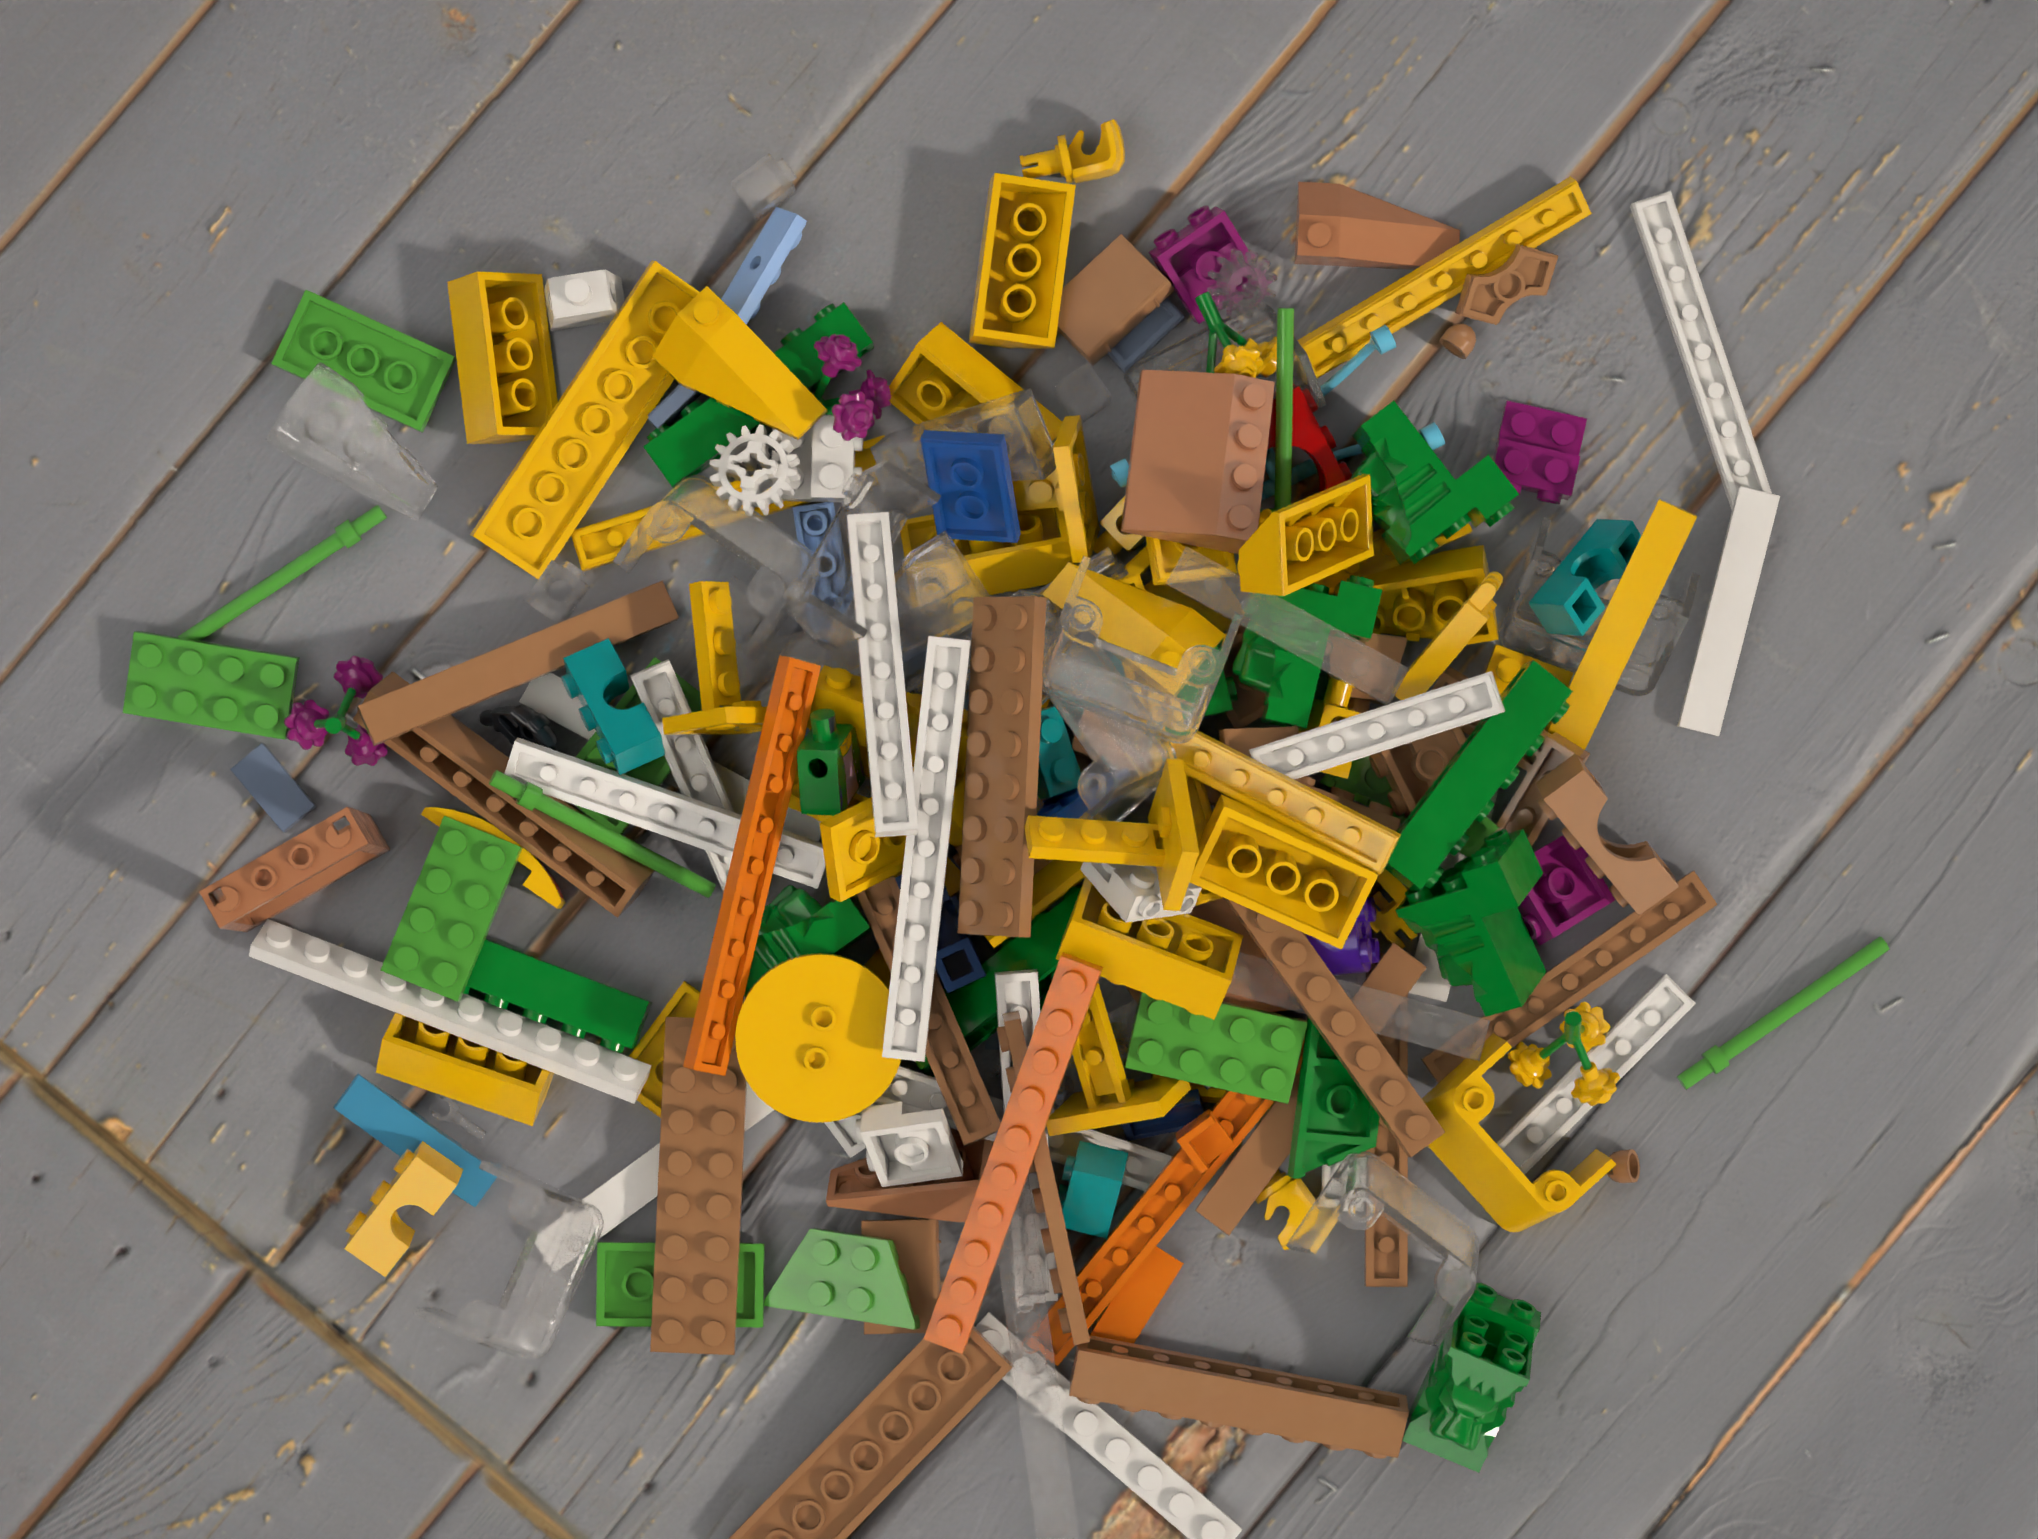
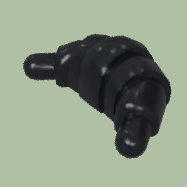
[479,704,558,751]

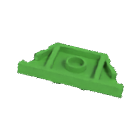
[764,1228,920,1330]

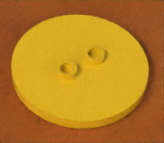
[735,953,901,1123]

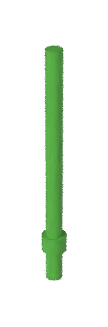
[1270,308,1294,512]
[177,505,387,641]
[489,770,716,898]
[1677,936,1890,1090]

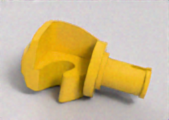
[1019,119,1125,184]
[1255,1169,1324,1250]

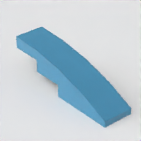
[334,1073,499,1207]

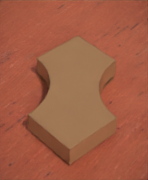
[1455,244,1558,325]

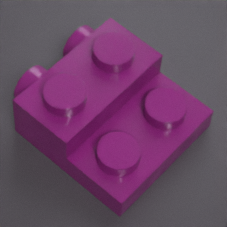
[1148,205,1266,324]
[1493,400,1587,504]
[1517,835,1616,945]

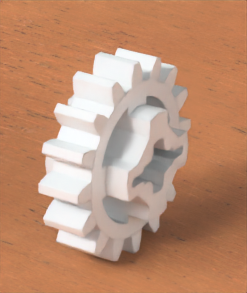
[709,424,801,516]

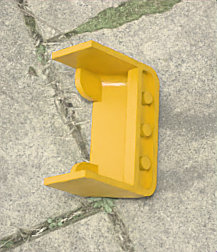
[1422,1033,1616,1232]

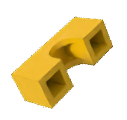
[344,1141,463,1277]

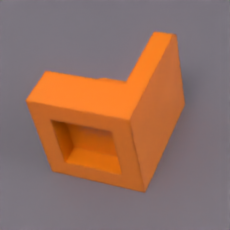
[1176,1109,1235,1174]

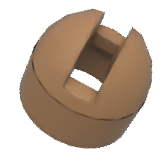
[1440,324,1476,359]
[1607,1149,1640,1183]

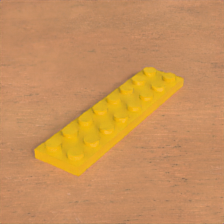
[470,260,700,581]

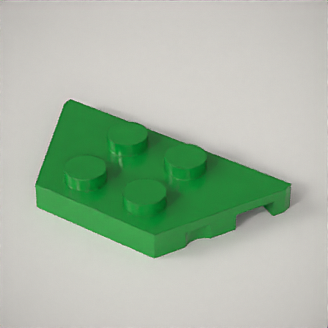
[1287,1016,1380,1179]

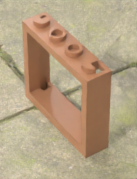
[199,807,390,932]

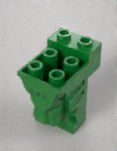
[1351,400,1519,565]
[1232,575,1382,731]
[1395,829,1547,1017]
[712,885,872,997]
[1402,1280,1541,1473]

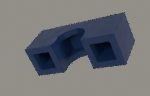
[895,875,987,993]

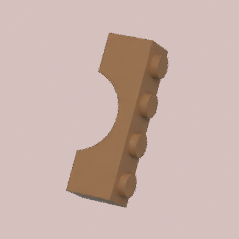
[1535,753,1679,916]

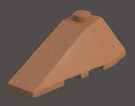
[1294,182,1460,270]
[826,1128,994,1222]

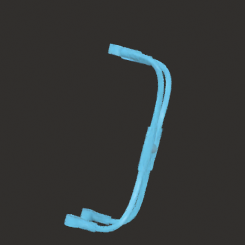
[1110,325,1445,585]

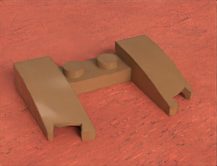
[1432,667,1590,846]

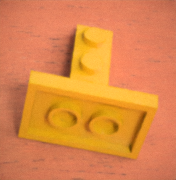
[1010,415,1100,563]
[662,581,767,735]
[1025,759,1199,911]
[788,770,906,902]
[1046,983,1191,1136]

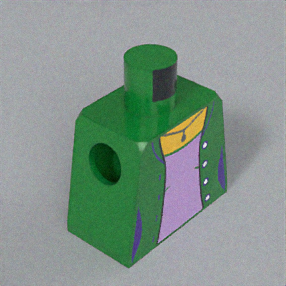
[797,709,865,816]

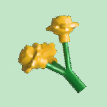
[1195,292,1277,378]
[1508,1002,1620,1106]

